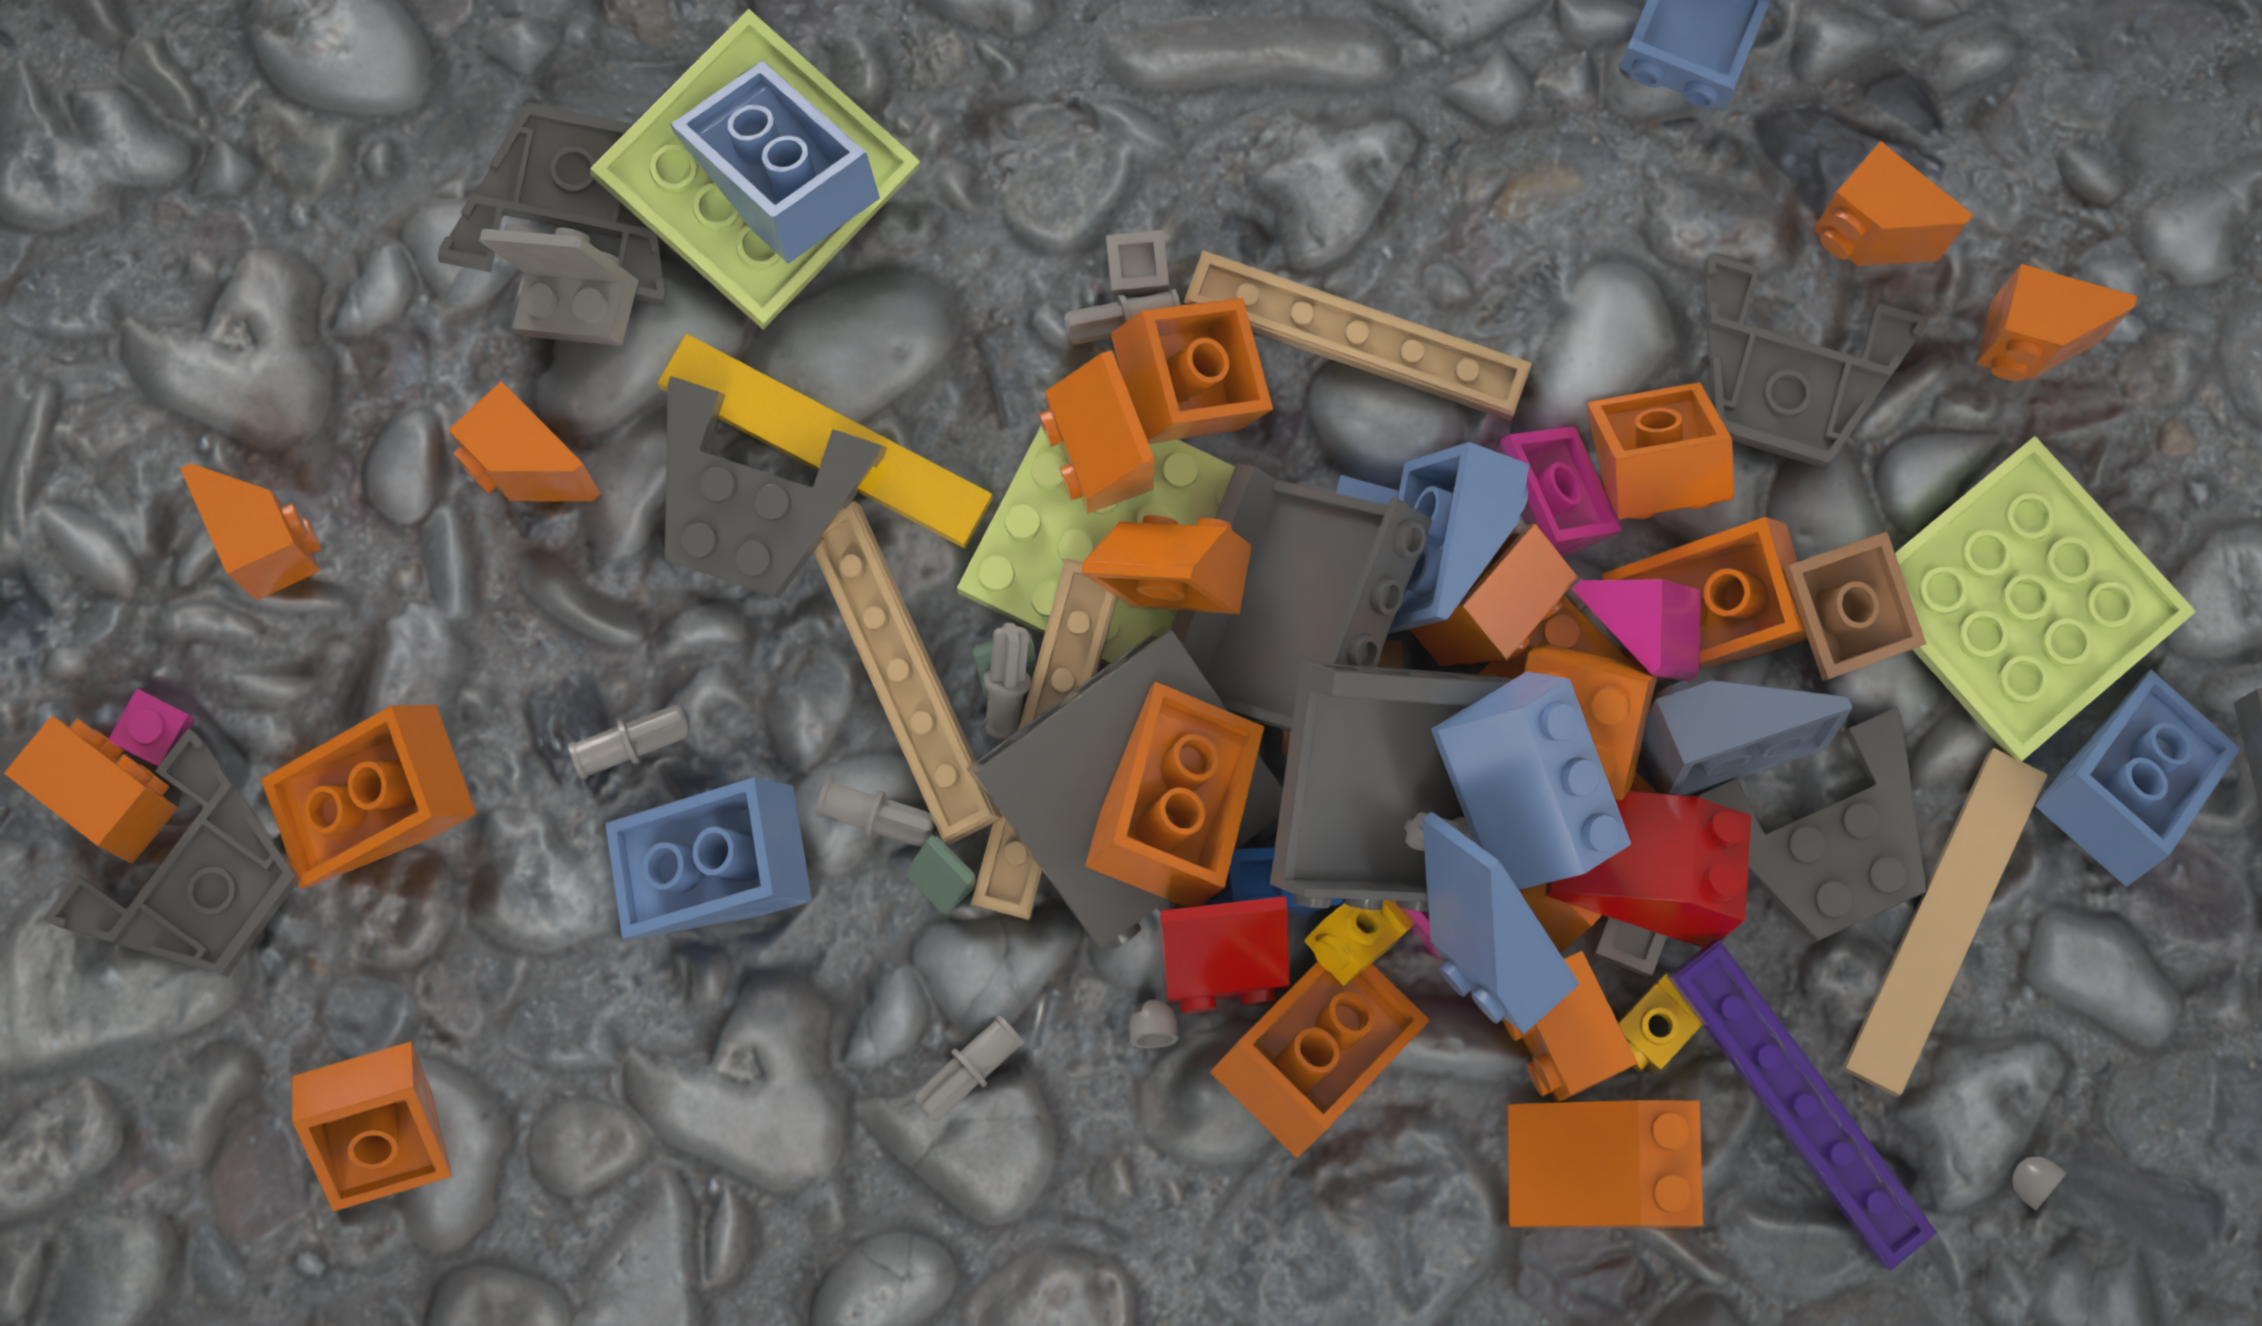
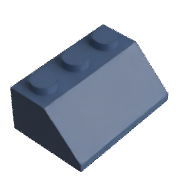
[1431,671,1631,890]

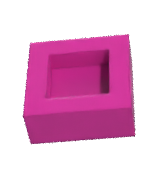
[109,689,195,767]

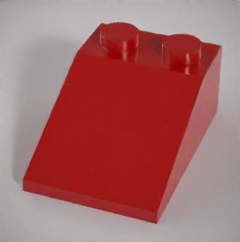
[1545,791,1751,948]
[1158,896,1289,1014]

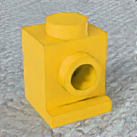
[1304,900,1414,986]
[1618,973,1702,1074]

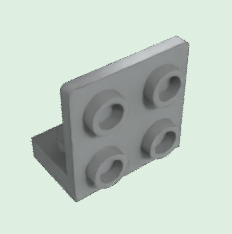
[479,224,639,346]

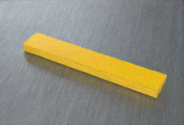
[657,333,993,549]

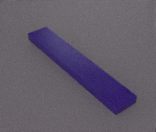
[1667,939,1937,1271]

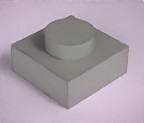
[1106,230,1169,298]
[1592,917,1667,978]

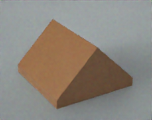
[1783,532,1926,681]

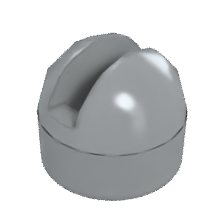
[1129,999,1178,1048]
[2012,1156,2067,1211]

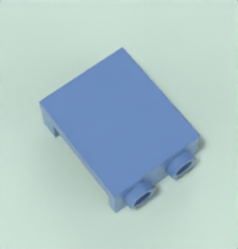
[1619,0,1771,111]

